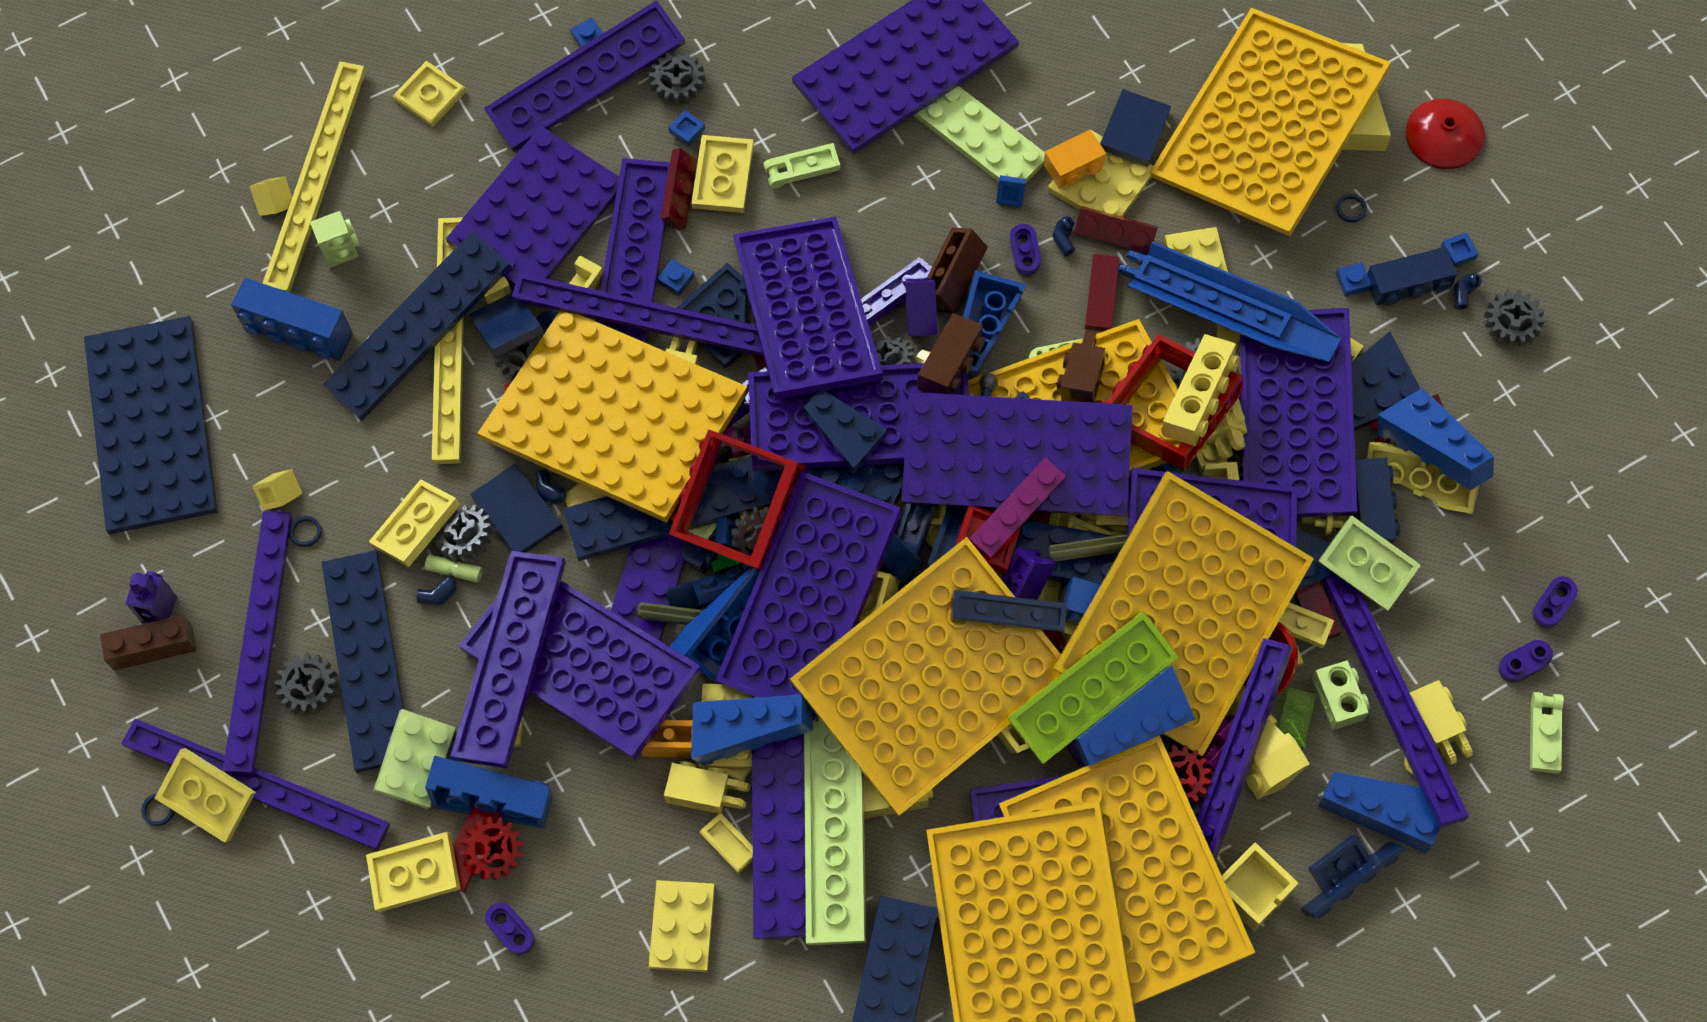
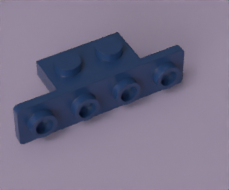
[665,564,761,609]
[1301,835,1404,918]

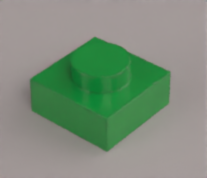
[711,555,741,574]

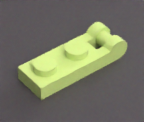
[763,143,841,189]
[1530,692,1564,774]

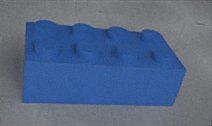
[231,278,353,361]

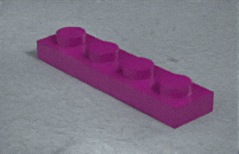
[969,458,1066,559]

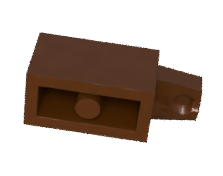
[1057,331,1105,403]

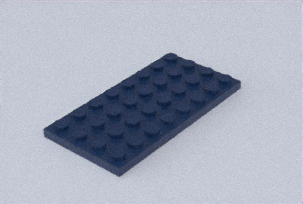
[84,316,218,534]

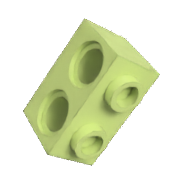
[310,211,360,268]
[1312,660,1370,730]

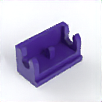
[905,278,938,336]
[1001,547,1056,600]

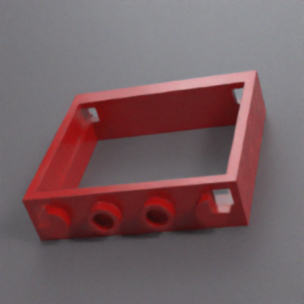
[1102,334,1244,471]
[669,429,806,569]

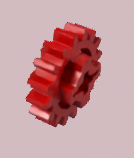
[1166,745,1211,805]
[459,817,523,880]

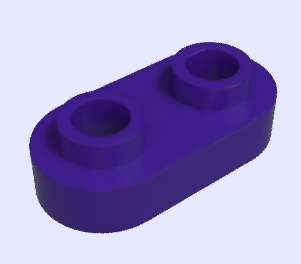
[1010,224,1041,276]
[1532,576,1578,628]
[1498,640,1553,683]
[485,903,535,955]

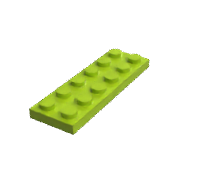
[1006,612,1179,764]

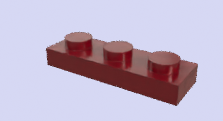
[661,148,697,230]
[1074,206,1158,253]

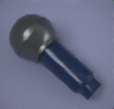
[979,373,998,397]

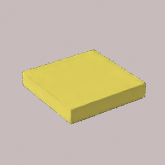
[393,61,466,127]

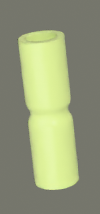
[425,554,483,583]

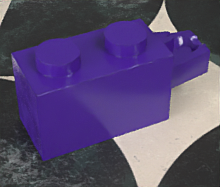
[125,571,177,623]

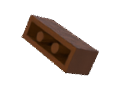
[927,227,988,313]
[917,313,985,394]
[100,615,196,671]

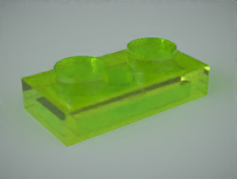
[1278,687,1316,750]

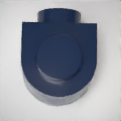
[682,541,718,575]

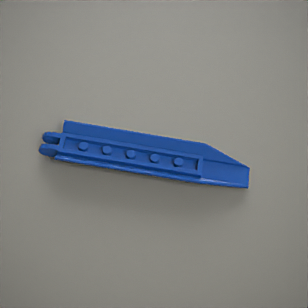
[1118,241,1342,362]

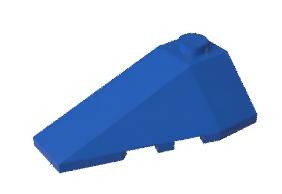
[670,566,760,684]

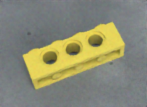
[1163,334,1239,446]

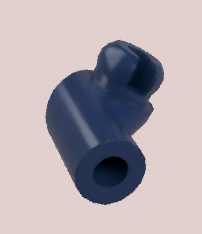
[1052,216,1075,256]
[1454,273,1482,310]
[535,470,566,503]
[417,577,456,605]

